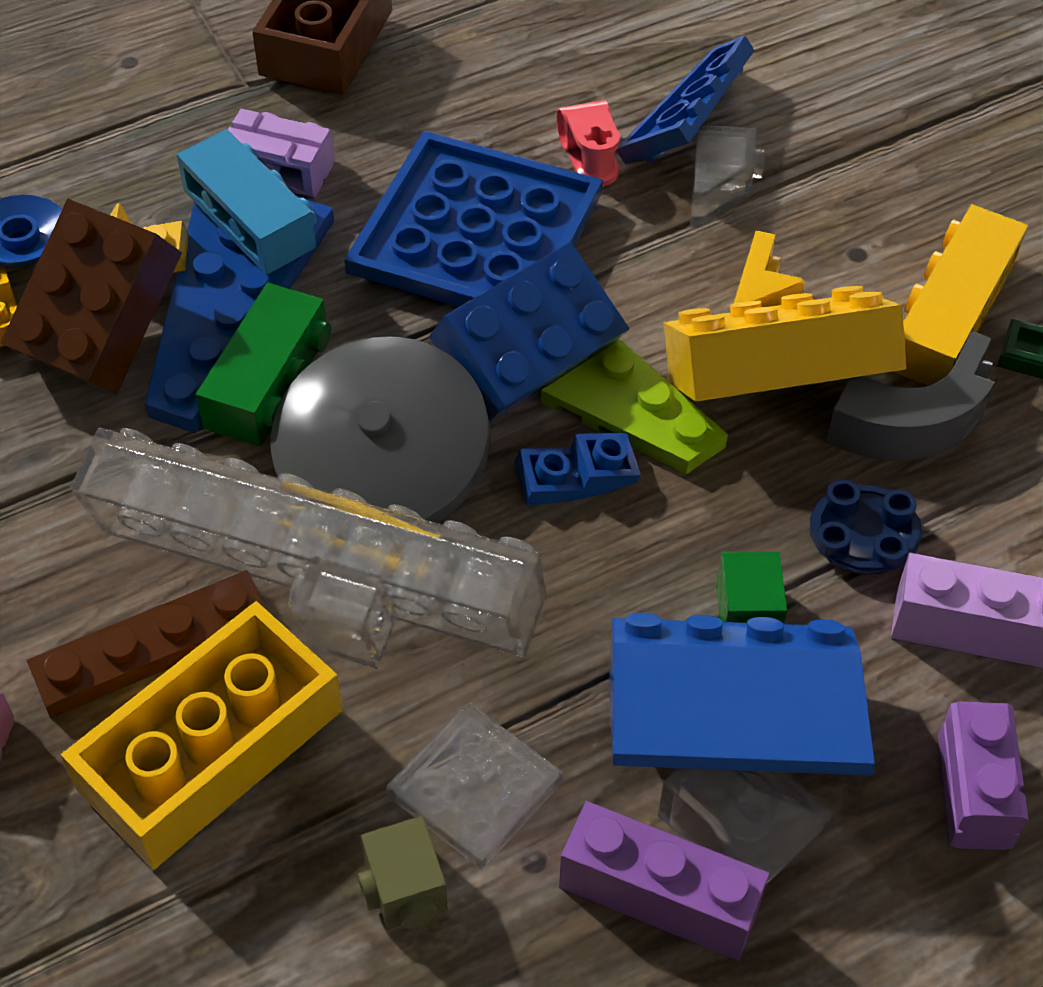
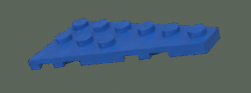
[145,196,334,433]

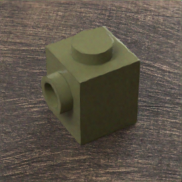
[357,816,448,930]

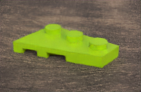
[541,339,728,475]

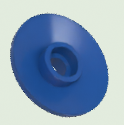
[0,195,62,267]

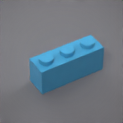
[176,129,317,275]

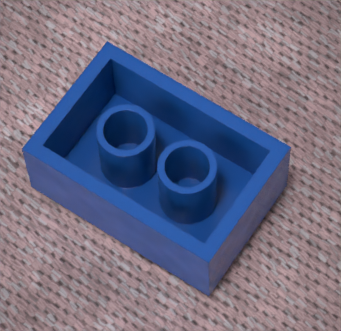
[429,242,630,423]

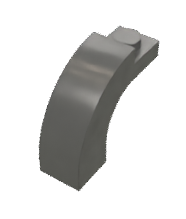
[826,331,995,461]

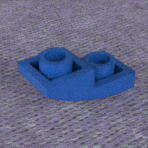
[514,433,641,505]

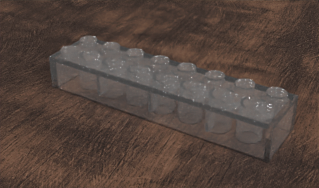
[70,427,547,658]

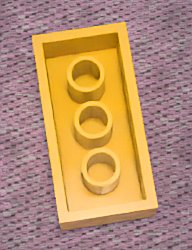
[663,286,907,402]
[60,601,343,871]

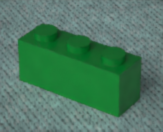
[195,282,331,447]

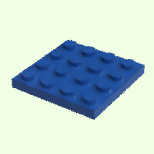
[344,130,603,307]

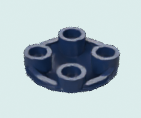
[810,479,922,574]

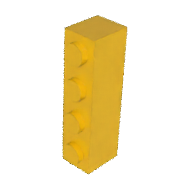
[892,204,1028,386]

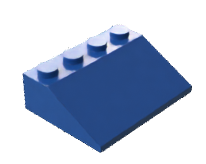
[609,613,875,776]

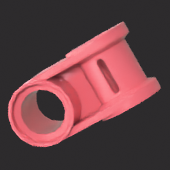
[556,100,620,187]

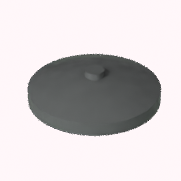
[270,337,490,541]

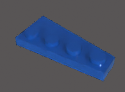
[616,35,755,165]

